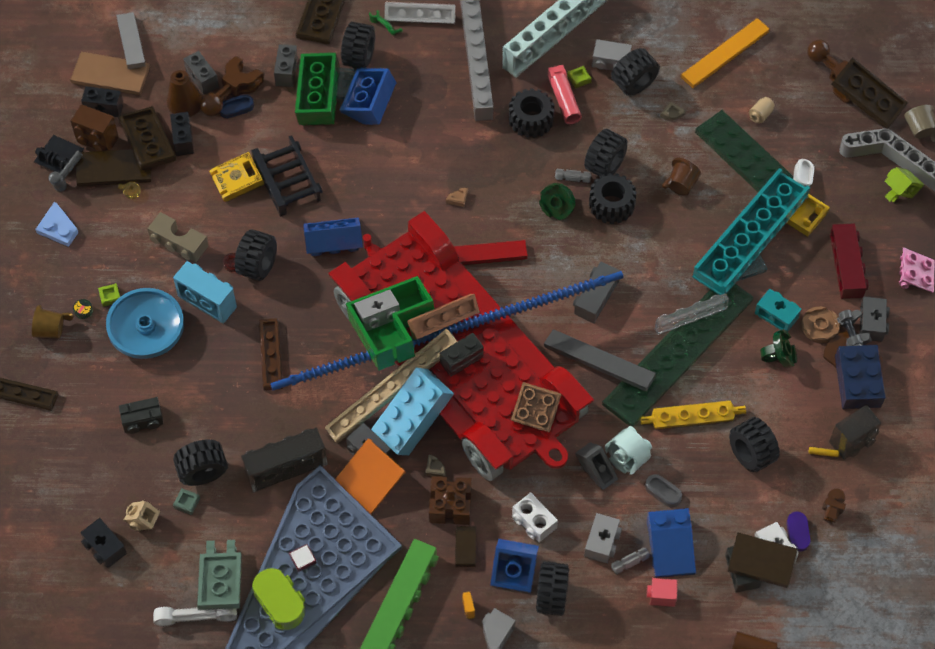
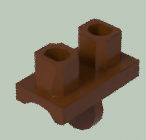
[822,488,846,523]

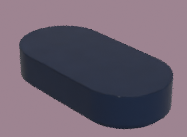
[219,95,254,118]

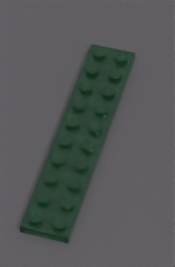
[602,284,754,427]

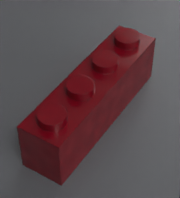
[830,223,869,299]

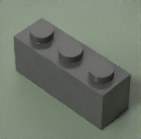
[573,262,621,323]

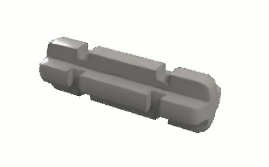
[555,169,591,183]
[611,548,650,574]

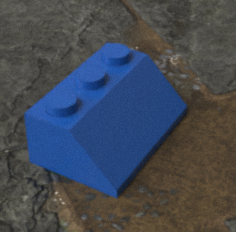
[340,68,396,125]
[304,217,363,256]

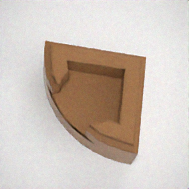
[446,188,468,207]

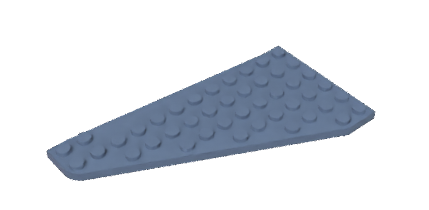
[225,465,402,649]

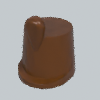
[662,158,701,195]

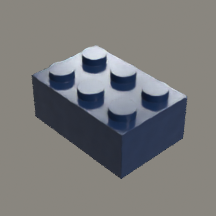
[835,345,886,409]

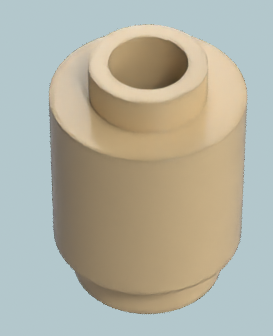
[749,97,775,123]

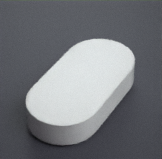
[793,159,814,187]

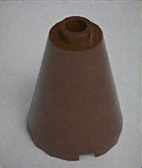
[167,70,202,117]

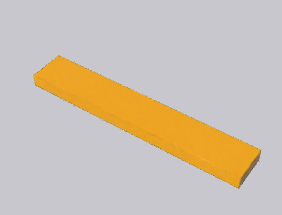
[681,18,770,88]

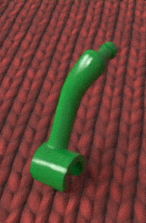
[369,10,403,36]

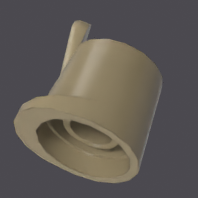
[904,105,935,142]

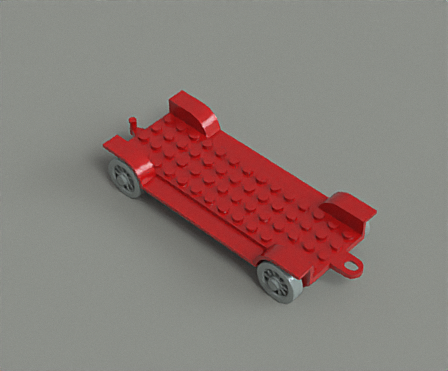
[329,211,594,481]

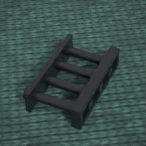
[251,135,323,216]

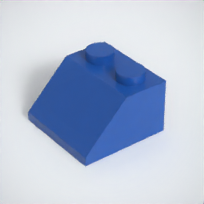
[490,539,539,593]

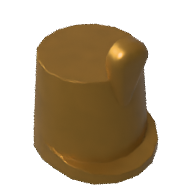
[32,305,74,338]

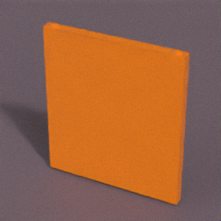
[335,438,406,515]

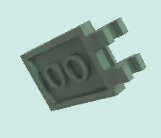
[197,540,242,610]

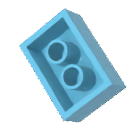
[173,261,237,324]

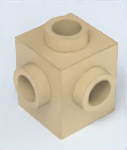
[124,501,160,531]

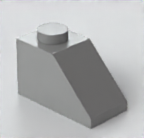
[482,608,516,649]

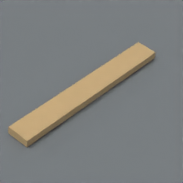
[325,329,457,444]

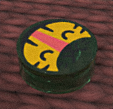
[73,299,93,319]

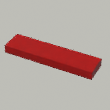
[454,240,527,265]

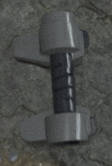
[837,310,872,346]

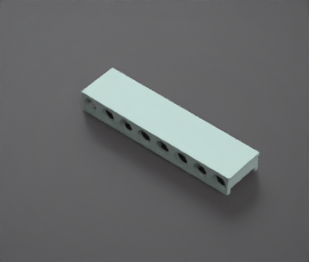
[503,0,607,77]

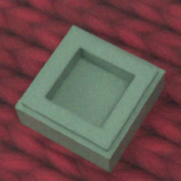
[173,488,200,515]

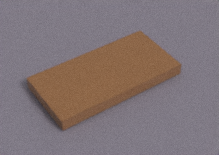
[71,52,150,95]

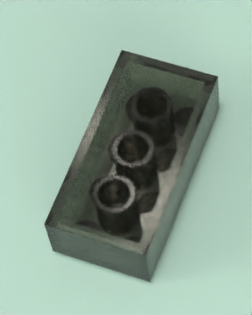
[241,428,328,493]

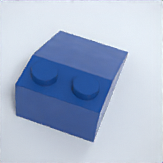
[647,508,696,578]

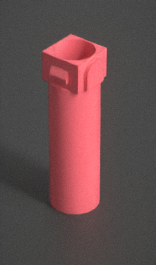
[548,65,582,124]

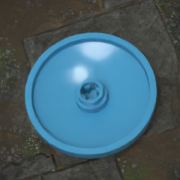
[106,288,184,359]

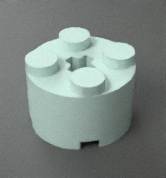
[605,426,652,474]

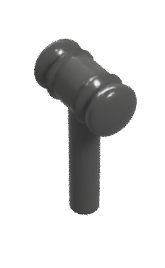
[48,151,83,192]

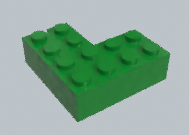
[346,276,434,371]

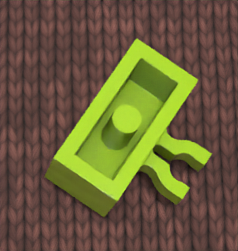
[885,167,924,203]

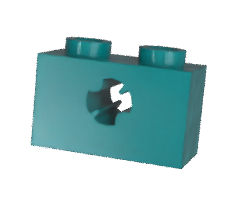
[755,289,801,332]

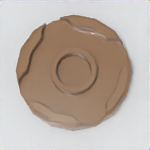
[801,306,840,343]

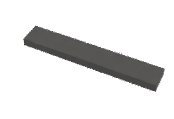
[544,329,656,392]

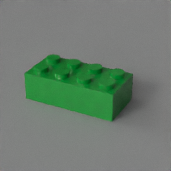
[295,53,340,125]

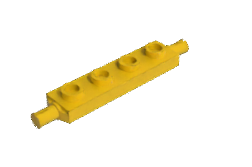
[640,400,746,429]

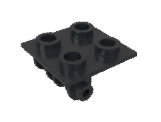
[34,135,84,173]

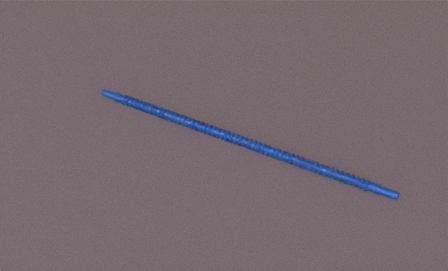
[270,271,624,391]

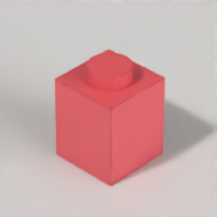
[647,578,677,607]

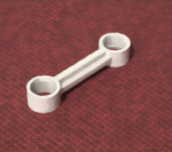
[154,607,237,626]

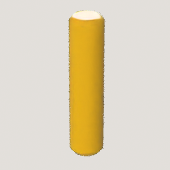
[808,447,839,457]

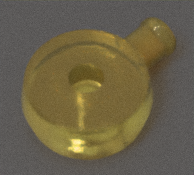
[118,182,141,199]

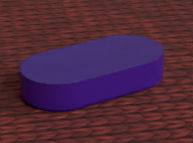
[787,512,810,552]

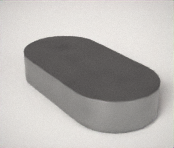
[645,474,682,507]

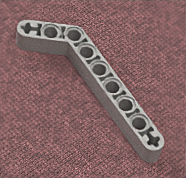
[839,128,935,191]

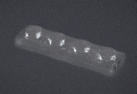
[654,293,729,335]

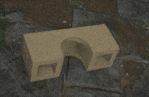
[147,212,209,262]

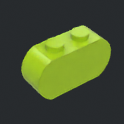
[253,568,305,630]

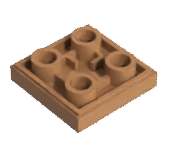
[511,382,562,433]

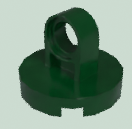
[539,183,575,220]
[760,329,797,368]

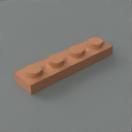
[407,294,480,340]

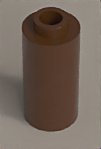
[732,631,781,649]

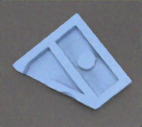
[35,202,78,247]

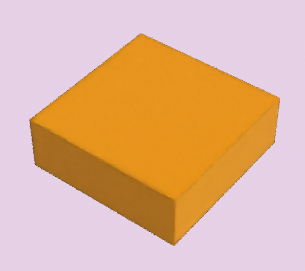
[462,592,475,619]

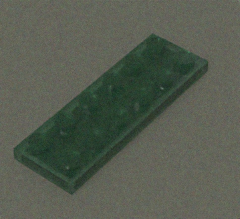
[695,110,794,192]

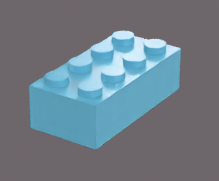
[371,367,454,455]

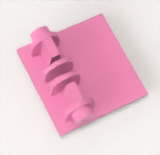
[899,248,935,293]

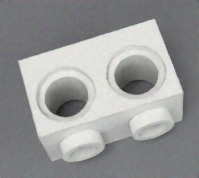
[512,492,558,543]

